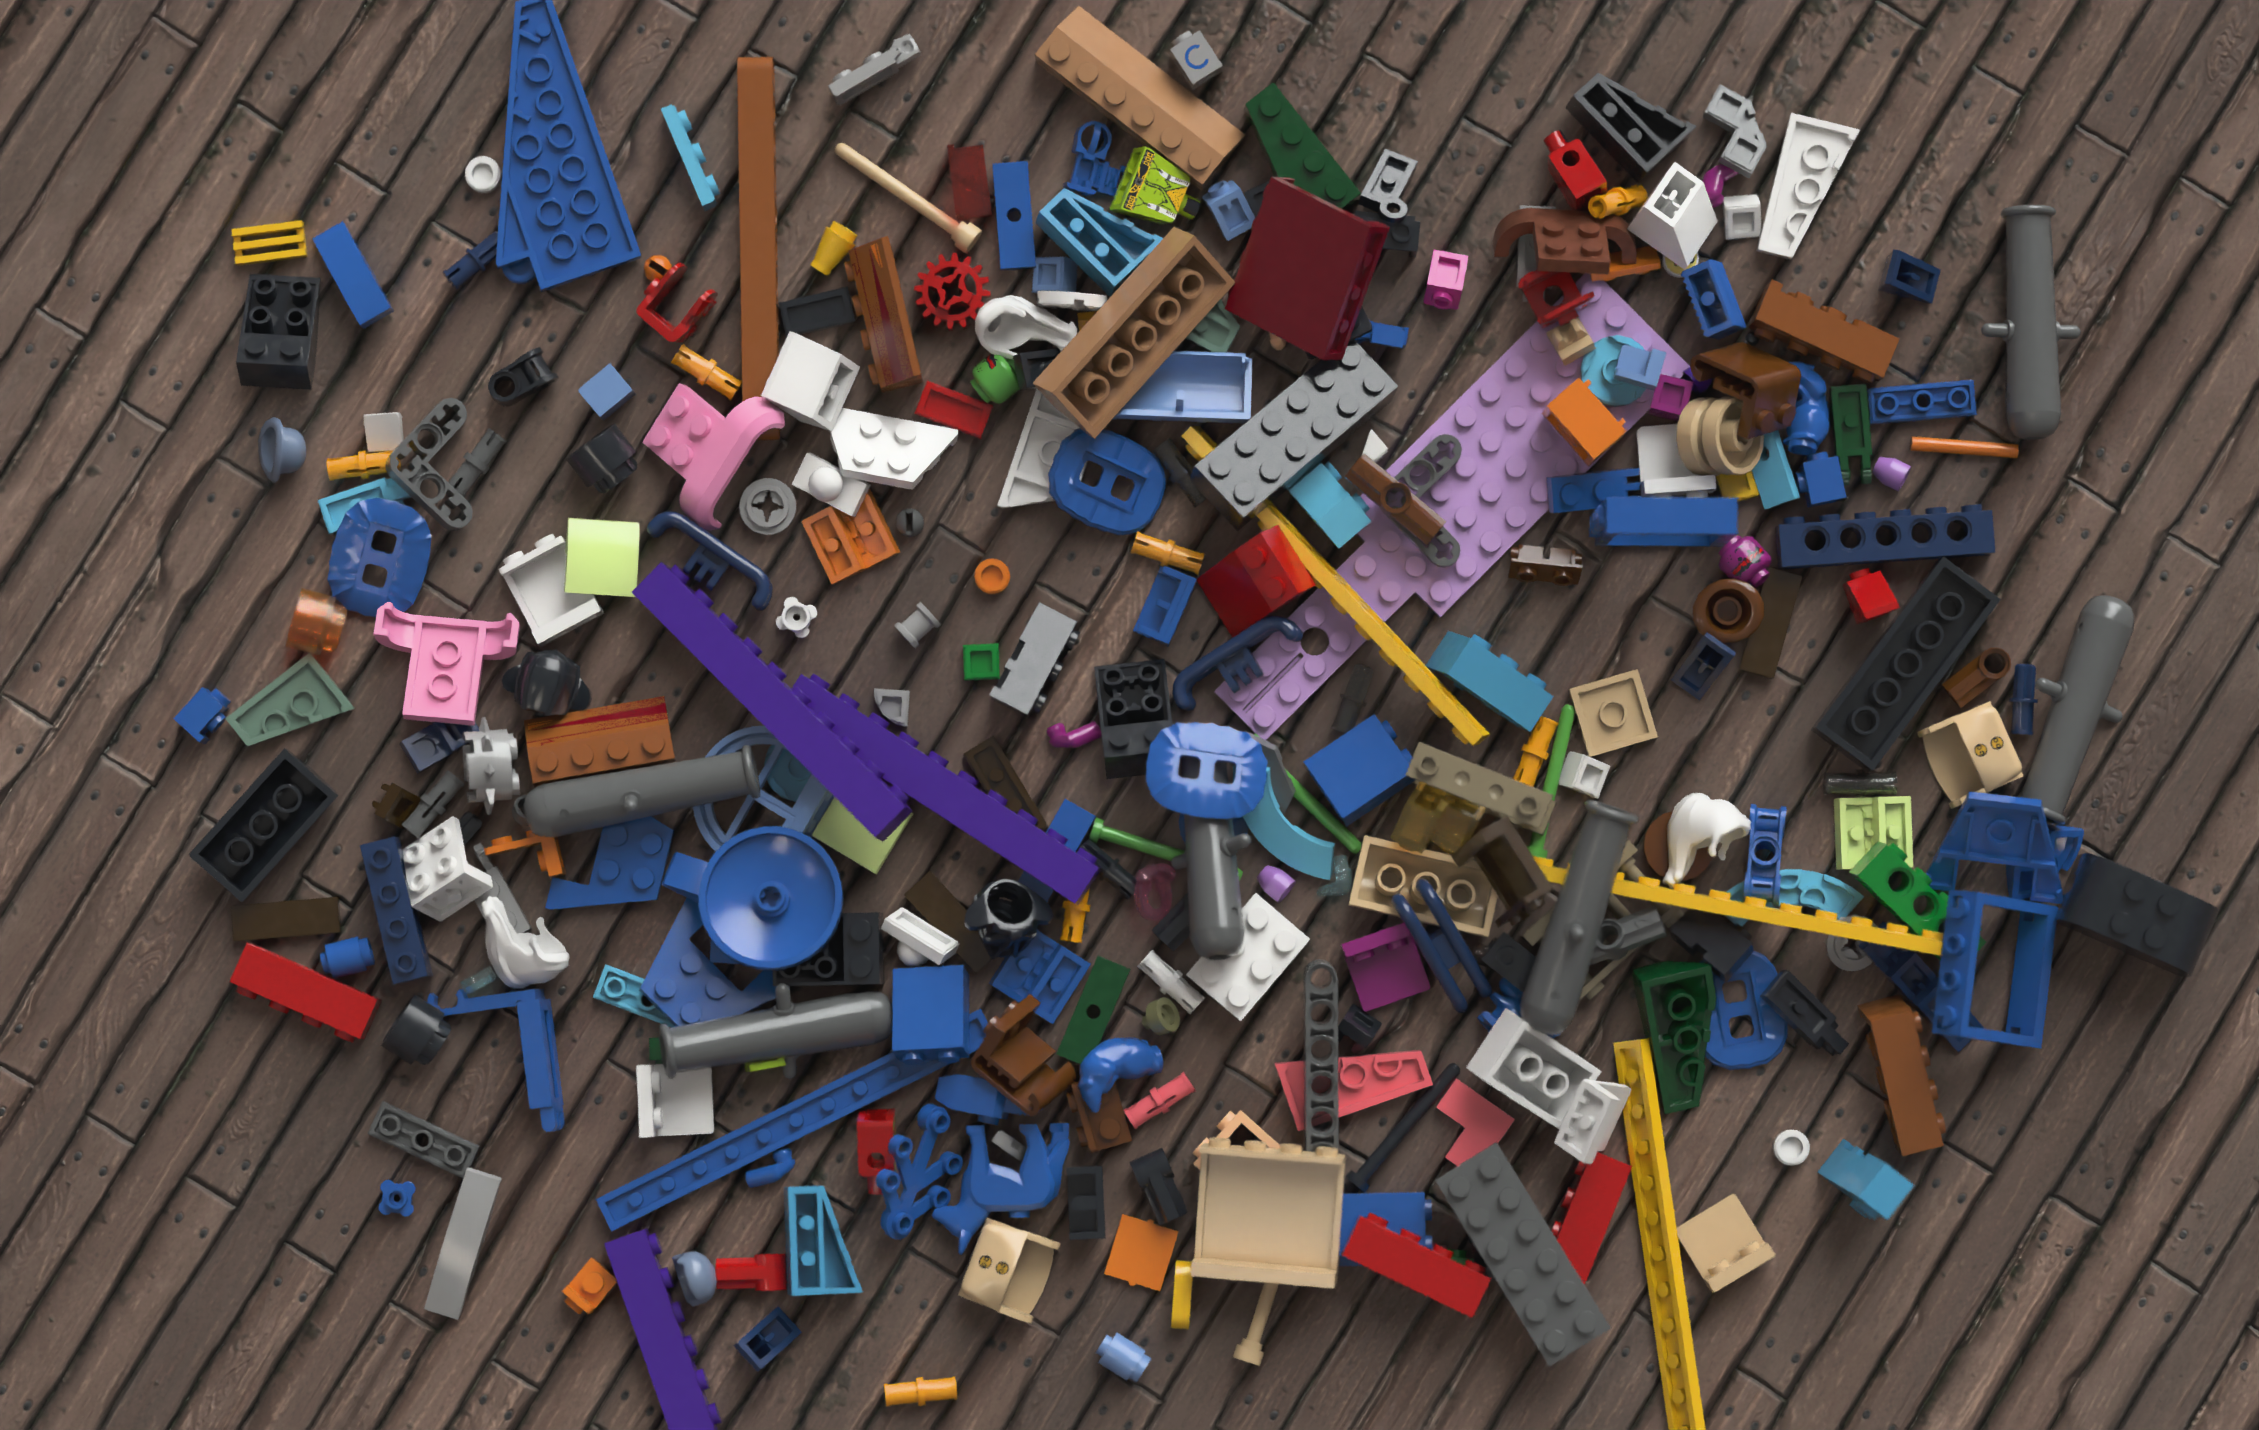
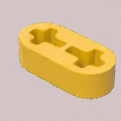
[1171,1260,1193,1330]

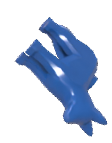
[932,1123,1069,1255]

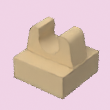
[1546,317,1596,366]

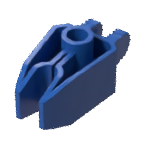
[935,1074,1030,1125]

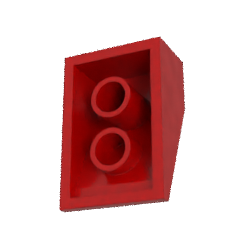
[1197,525,1316,638]

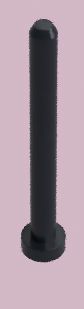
[1345,1063,1461,1193]

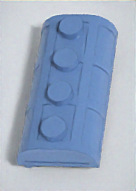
[1113,351,1252,424]

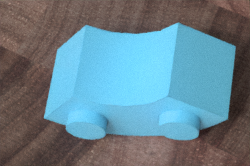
[1287,461,1371,548]

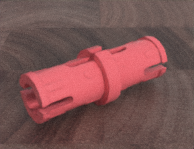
[1124,1072,1196,1129]

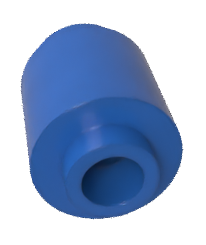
[320,936,375,979]

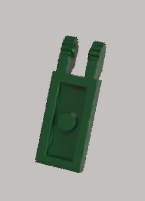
[1829,384,1872,486]

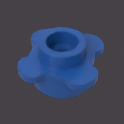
[378,1180,416,1217]

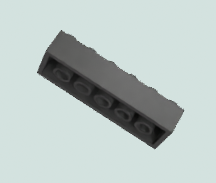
[1435,1142,1611,1366]

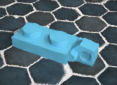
[318,478,411,535]

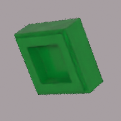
[963,643,1000,681]

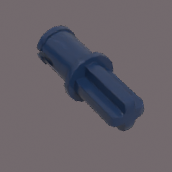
[442,231,498,290]
[2009,664,2038,735]

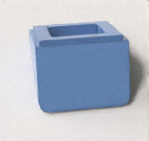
[1032,257,1077,293]

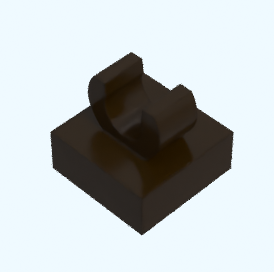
[372,783,421,829]

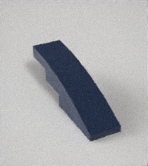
[1858,921,1984,1052]

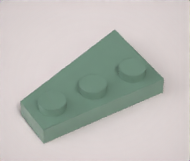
[225,652,355,747]

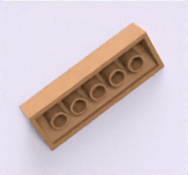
[1035,6,1246,191]
[1033,227,1236,439]

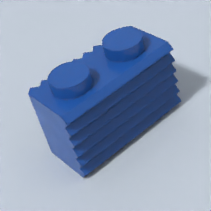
[1681,259,1747,340]

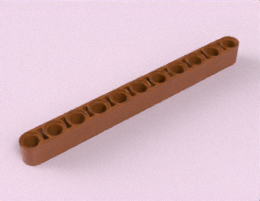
[737,57,780,441]

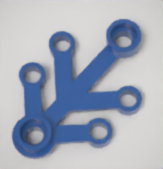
[876,1103,963,1240]

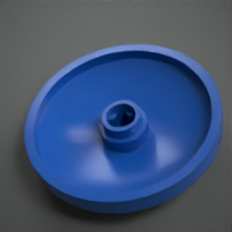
[699,826,843,970]

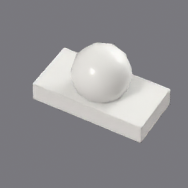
[792,453,870,517]
[881,907,960,967]

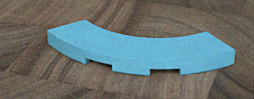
[1233,765,1335,880]
[1725,869,1864,926]

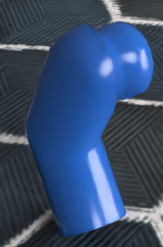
[745,1148,795,1188]

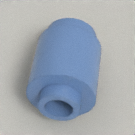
[1096,1333,1151,1382]

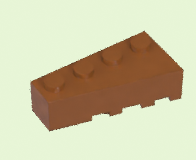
[1748,279,1900,384]
[1857,995,1946,1157]

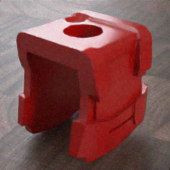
[636,263,718,343]
[1518,270,1594,329]

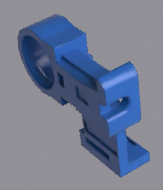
[1063,121,1126,197]
[1355,321,1409,349]

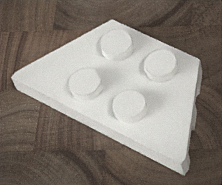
[998,389,1088,508]
[830,408,958,490]

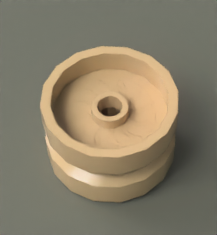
[1676,396,1764,476]

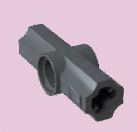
[1590,905,1667,965]

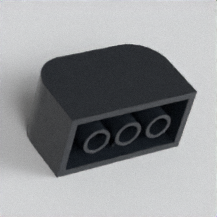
[2055,853,2219,977]

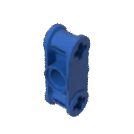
[1743,804,1786,907]

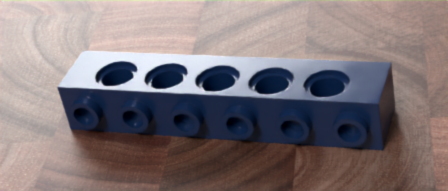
[1775,504,1995,570]

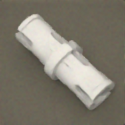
[1137,950,1205,1014]

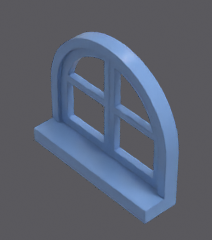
[693,726,834,851]

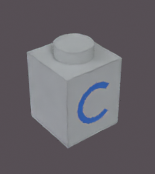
[1170,30,1223,90]

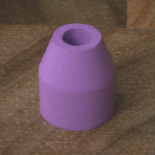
[1872,457,1911,492]
[1257,865,1296,903]

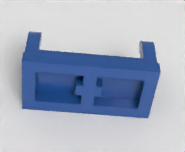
[1133,566,1197,647]

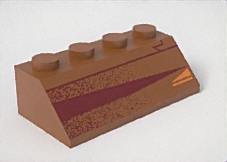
[844,236,923,392]
[524,696,676,788]

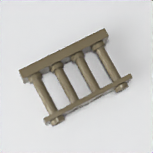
[1406,742,1557,836]
[1520,840,1684,1000]

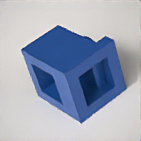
[173,687,231,744]

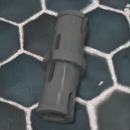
[448,428,507,498]
[401,770,465,839]

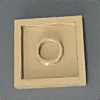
[1569,669,1658,757]

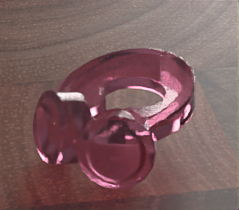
[1134,863,1176,921]

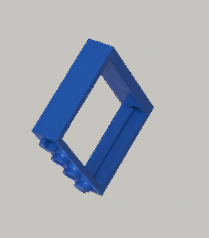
[1588,497,1737,547]
[1932,890,2058,1049]

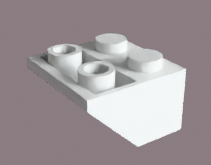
[1627,162,1718,270]
[761,331,860,431]

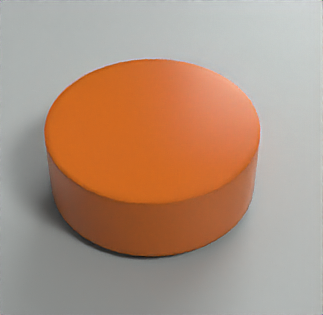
[974,558,1010,595]

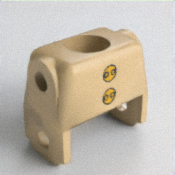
[1917,701,2024,809]
[958,1217,1061,1324]

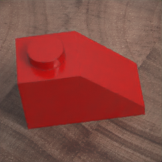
[1843,567,1900,625]

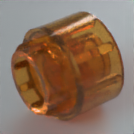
[285,588,347,656]

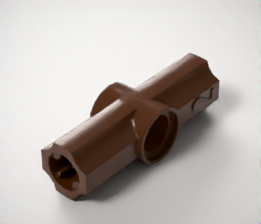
[1344,453,1446,546]

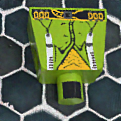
[1109,146,1200,225]

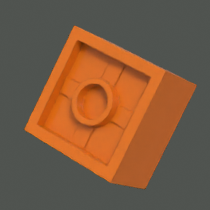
[1541,378,1626,467]

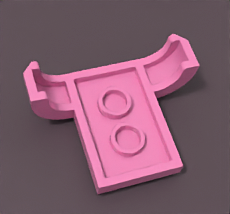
[643,383,785,531]
[374,602,520,726]

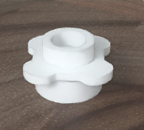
[776,597,817,638]

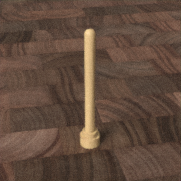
[835,143,982,254]
[1233,1283,1279,1366]

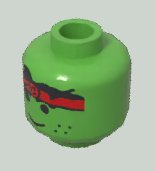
[970,354,1019,404]

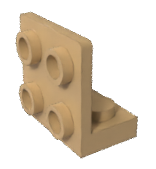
[1676,1194,1776,1293]

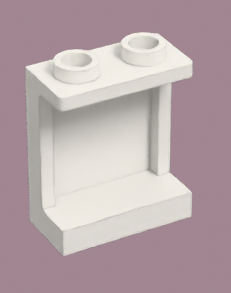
[498,534,604,647]

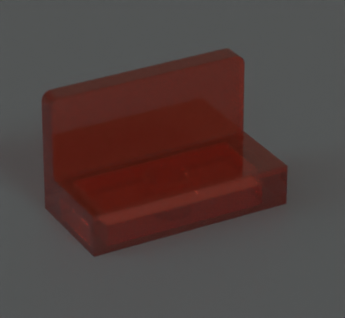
[947,144,992,221]

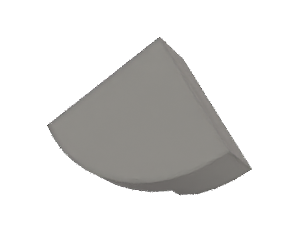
[874,688,910,727]
[992,1130,1027,1161]

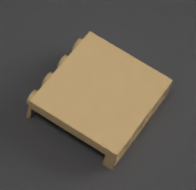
[1191,1138,1346,1289]

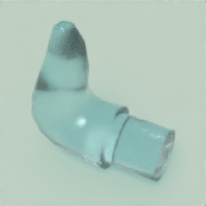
[1317,855,1352,896]

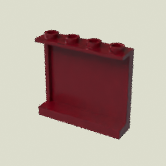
[1225,177,1390,360]

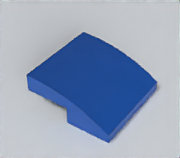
[989,930,1091,1024]

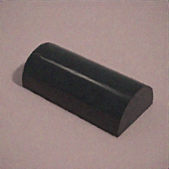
[188,748,338,902]

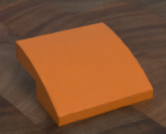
[801,489,901,585]

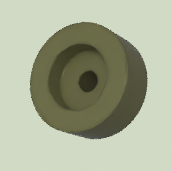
[1142,997,1180,1036]

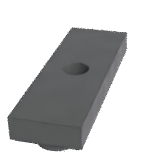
[367,1101,481,1178]

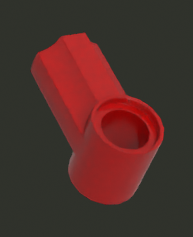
[715,1253,787,1291]

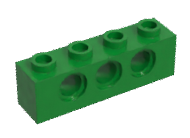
[1849,841,1986,962]

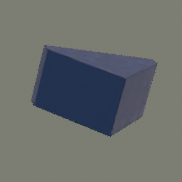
[1878,249,1941,304]
[1671,632,1736,701]
[734,1306,802,1372]

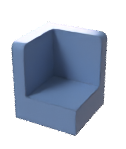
[1612,345,1667,391]
[579,363,635,421]

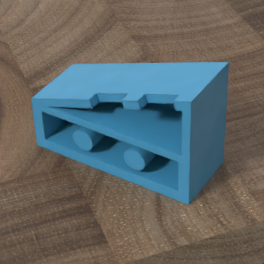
[1035,188,1163,297]
[1426,631,1554,732]
[1817,1139,1914,1220]
[784,1185,863,1296]

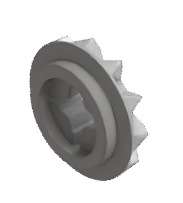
[739,478,797,535]
[1824,914,1877,971]

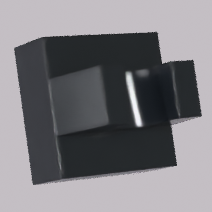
[1338,1004,1382,1055]

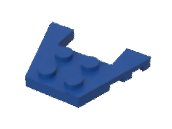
[1926,792,2063,904]
[545,816,674,910]
[639,898,790,1027]

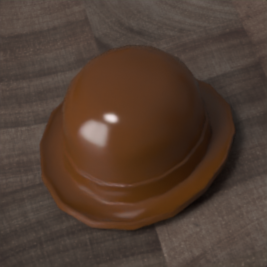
[1693,579,1764,644]

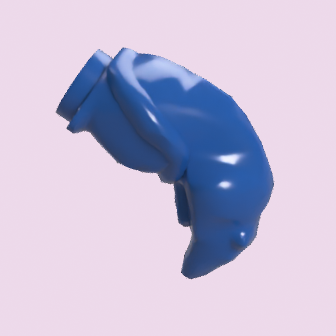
[1783,361,1829,455]
[1077,1037,1163,1113]

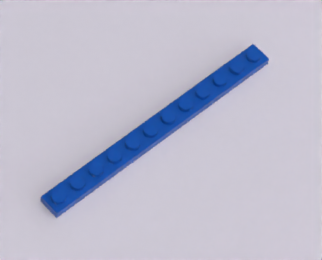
[596,1009,988,1231]

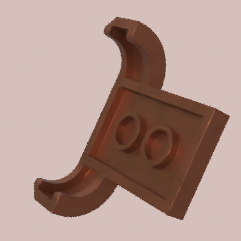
[1493,208,1637,274]

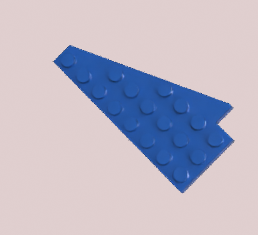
[496,0,642,292]

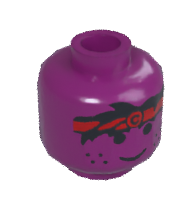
[1719,535,1772,588]

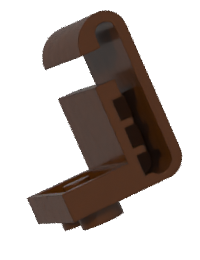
[1690,342,1801,439]
[971,994,1076,1116]

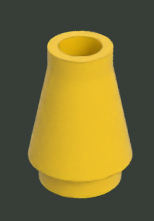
[810,221,857,276]

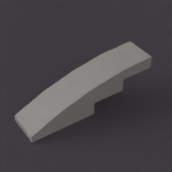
[424,1167,502,1320]

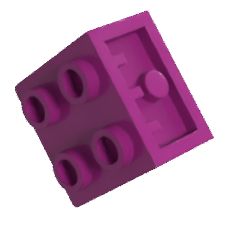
[1340,923,1430,1011]

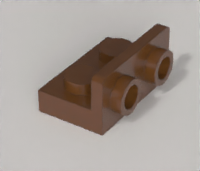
[1066,1082,1132,1153]

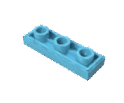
[661,104,720,211]
[1752,430,1800,509]
[593,964,675,1028]

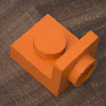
[562,1257,617,1315]

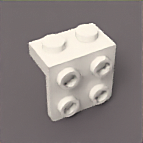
[1636,424,1716,498]

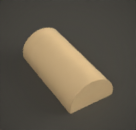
[1348,835,1498,938]

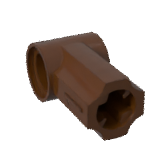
[1941,647,2011,709]

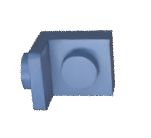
[1202,180,1255,241]

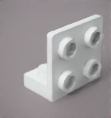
[403,816,493,922]
[636,1064,714,1137]
[1554,1079,1631,1164]

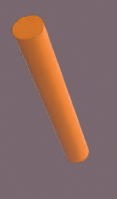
[1910,437,2019,458]

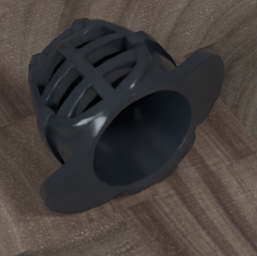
[501,649,592,717]
[964,879,1054,960]

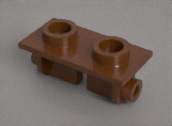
[1508,544,1583,586]

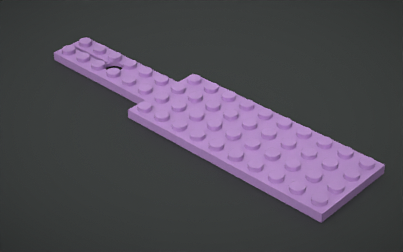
[1214,273,1690,740]

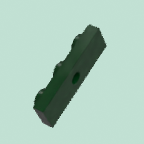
[1056,956,1131,1064]

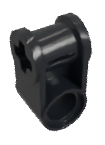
[488,347,559,406]

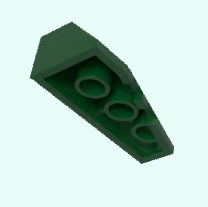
[1631,961,1716,1114]

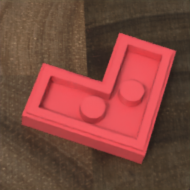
[1436,1078,1515,1166]

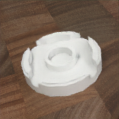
[1037,291,1107,311]

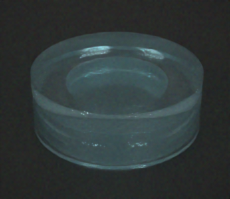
[459,965,497,994]

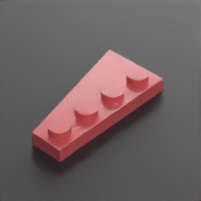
[1274,1050,1433,1132]

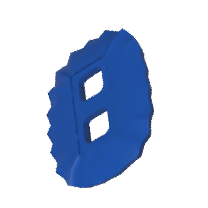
[1048,428,1166,536]
[327,498,431,617]
[1146,722,1268,819]
[1699,951,1788,1070]

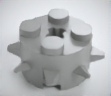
[462,717,520,815]

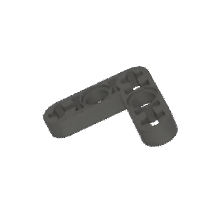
[385,398,473,531]
[1379,434,1462,568]

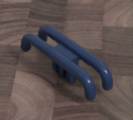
[647,511,772,611]
[1173,616,1303,711]
[1391,879,1492,1013]

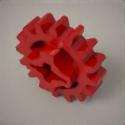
[914,253,991,331]

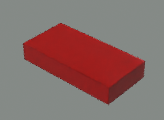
[914,381,994,440]

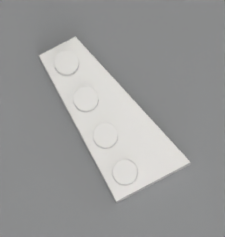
[1756,113,1860,260]

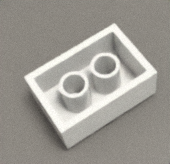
[1186,893,1310,1021]
[1466,1008,1602,1130]

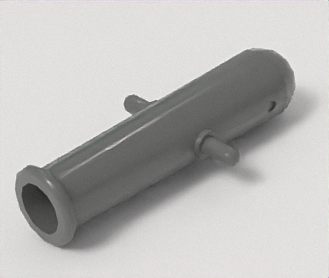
[1981,205,2081,440]
[2021,595,2135,825]
[524,745,760,837]
[1171,756,1251,960]
[1520,800,1639,1035]
[659,983,893,1079]

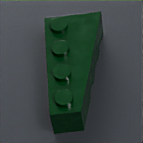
[1245,82,1361,210]

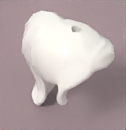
[975,295,1077,359]
[1663,793,1751,889]
[481,896,569,989]

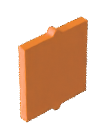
[1104,1214,1179,1291]

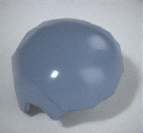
[672,1251,717,1306]

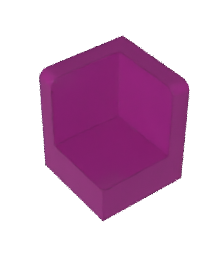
[1648,374,1693,421]

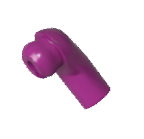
[1702,164,1739,208]
[1046,721,1101,748]

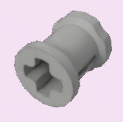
[894,602,941,649]

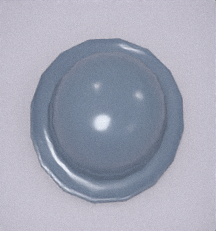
[258,417,306,483]

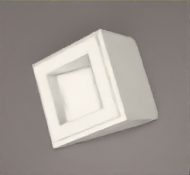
[1722,194,1761,240]
[363,412,403,453]
[1362,429,1388,463]
[1559,751,1610,799]

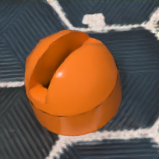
[644,255,672,282]

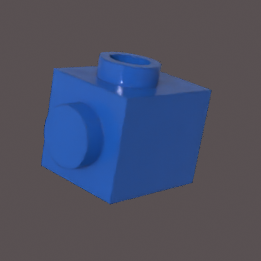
[1795,452,1847,508]

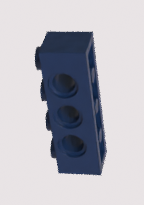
[360,836,433,985]

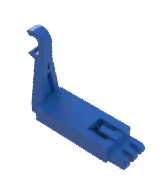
[427,989,565,1132]

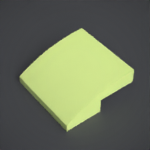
[564,518,639,597]
[1834,796,1913,870]
[812,797,913,875]

